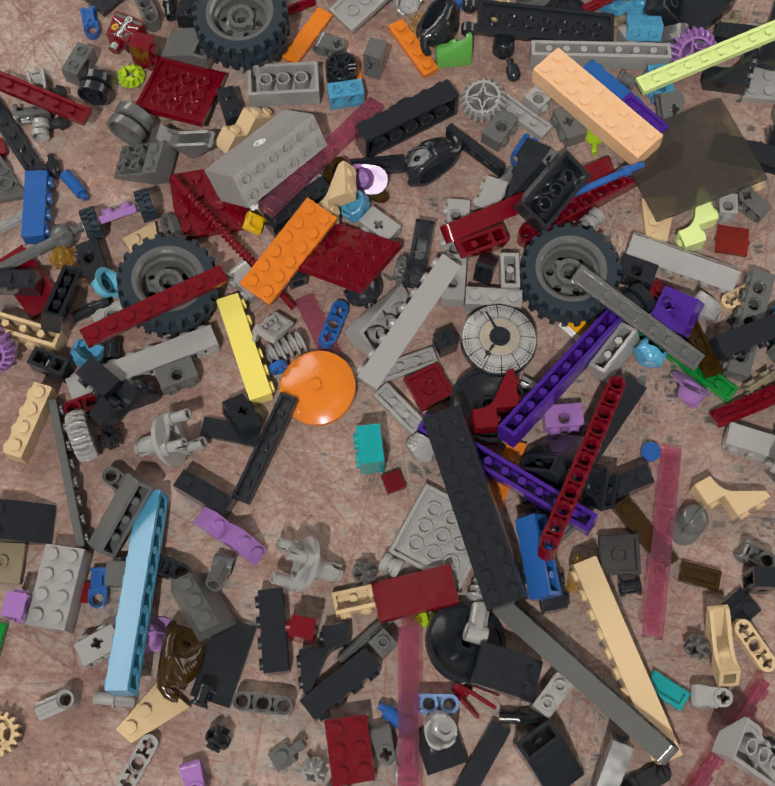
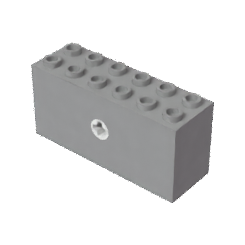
[204,109,327,211]

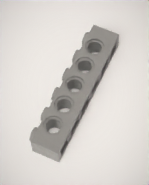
[440,198,470,307]

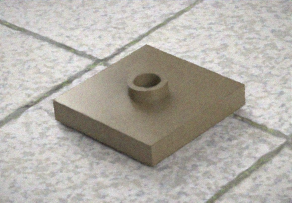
[0,542,27,585]

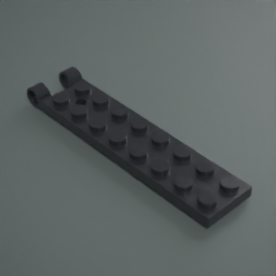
[461,0,614,42]

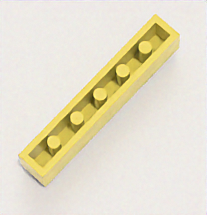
[217,293,275,406]

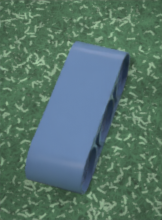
[398,693,459,715]

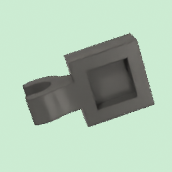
[268,739,306,773]

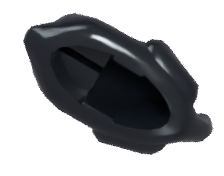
[415,0,460,56]
[404,135,463,187]

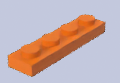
[388,18,439,79]

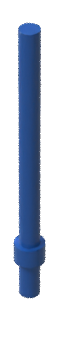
[575,161,645,197]

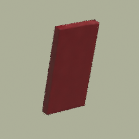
[0,245,54,320]
[372,564,460,624]

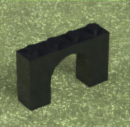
[702,21,759,95]

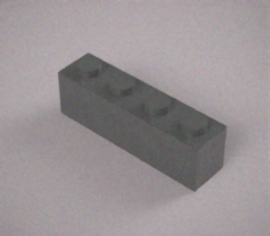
[88,473,154,558]

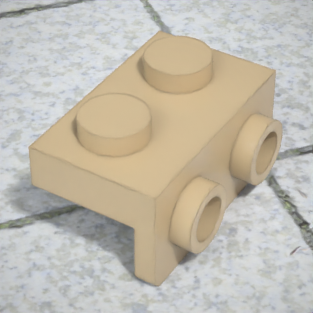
[331,584,376,620]

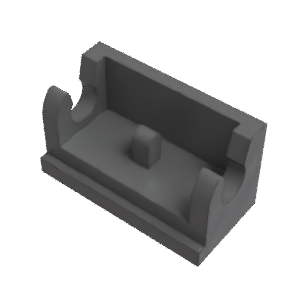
[13,104,53,126]

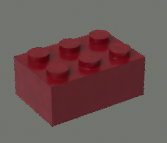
[324,714,375,786]

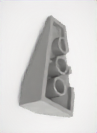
[345,284,411,356]

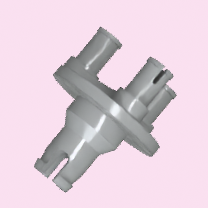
[134,408,207,467]
[270,536,344,593]

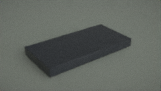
[190,621,257,708]

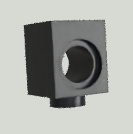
[432,327,458,358]

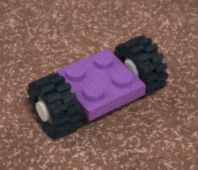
[78,187,159,240]

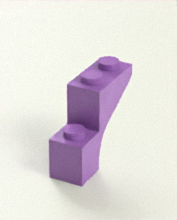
[193,506,267,566]

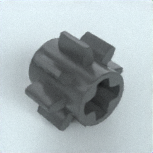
[352,559,377,585]
[683,632,710,660]

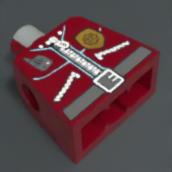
[106,11,148,54]

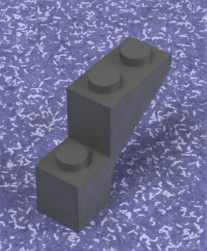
[148,124,215,159]

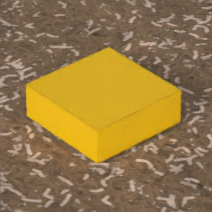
[242,211,264,236]

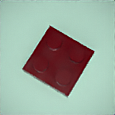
[403,362,453,413]

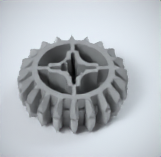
[460,77,507,125]
[65,409,99,462]

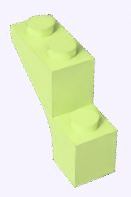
[674,188,718,251]

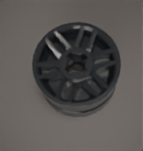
[325,52,358,83]
[77,68,114,106]
[621,283,656,314]

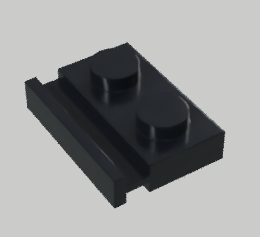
[721,588,761,636]

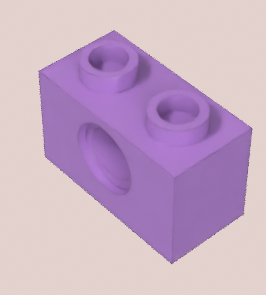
[542,403,585,435]

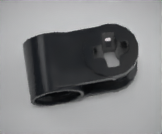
[157,554,193,581]

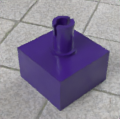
[651,285,705,338]

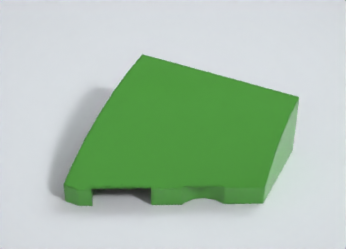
[435,32,472,68]

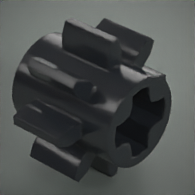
[97,427,123,451]
[205,724,231,753]

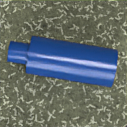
[60,169,89,201]
[377,702,417,738]

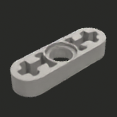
[116,734,160,786]

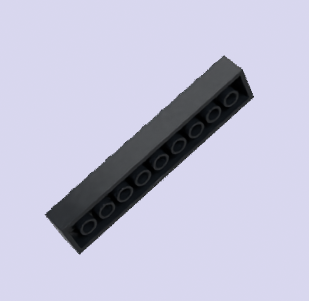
[422,404,529,612]

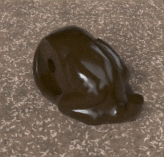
[156,619,203,703]

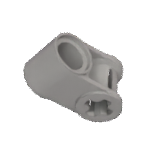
[26,67,49,90]
[690,684,733,709]

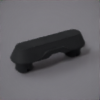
[48,85,69,131]
[620,764,672,786]

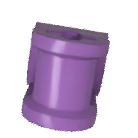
[179,758,207,786]

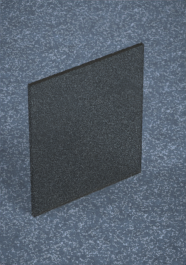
[623,98,767,222]

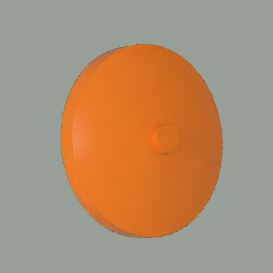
[280,351,356,426]

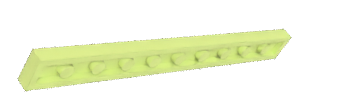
[635,20,775,95]

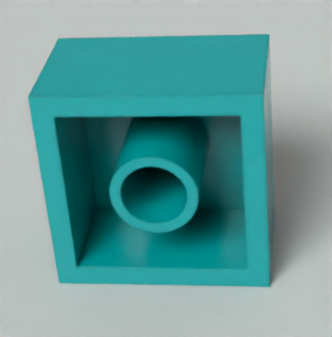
[353,423,385,475]

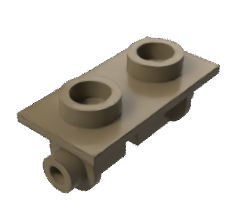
[738,368,775,397]

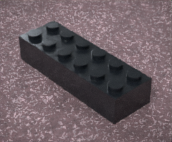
[355,79,459,158]

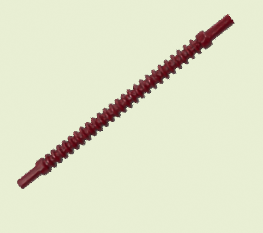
[170,175,297,310]

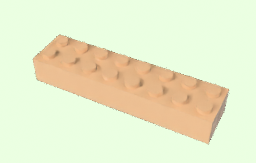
[532,48,663,165]

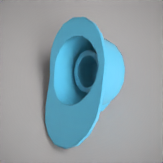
[91,267,119,299]

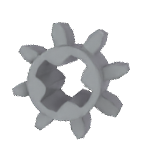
[300,756,329,784]

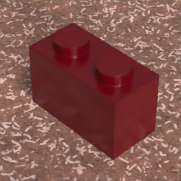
[128,31,161,71]
[285,614,319,645]

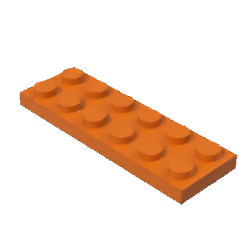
[239,197,337,306]

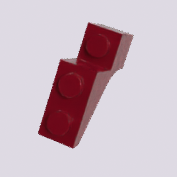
[470,369,522,434]

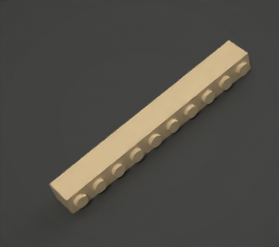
[569,556,683,765]

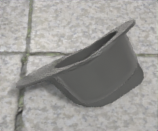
[668,502,708,546]

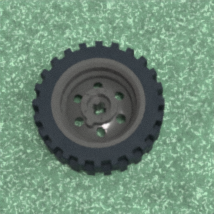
[192,0,290,70]
[519,223,622,327]
[116,233,220,338]

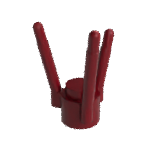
[451,683,500,719]

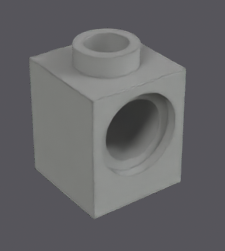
[522,85,551,116]
[715,193,738,223]

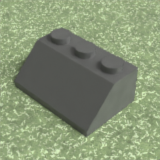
[171,572,236,642]

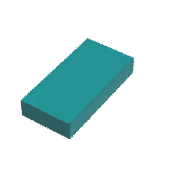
[649,670,691,712]

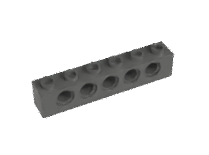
[721,268,775,382]

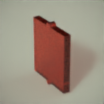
[714,224,750,257]

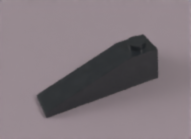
[503,138,557,216]

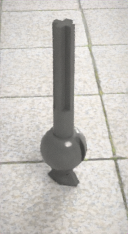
[0,222,85,270]

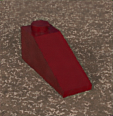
[453,224,510,259]

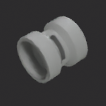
[31,117,50,142]
[579,207,605,230]
[378,552,405,578]

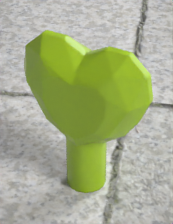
[585,129,602,155]

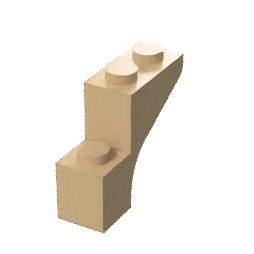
[214,107,274,153]
[318,161,357,225]
[690,476,770,521]
[704,604,741,687]

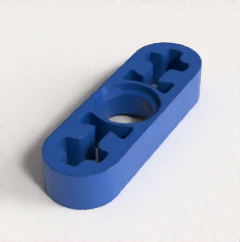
[318,300,348,349]

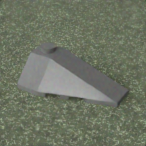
[712,717,775,786]

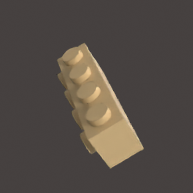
[0,312,67,355]
[3,382,58,465]

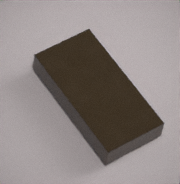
[677,561,722,592]

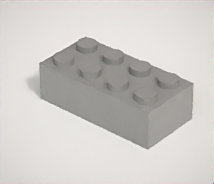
[247,61,320,107]
[25,544,92,634]

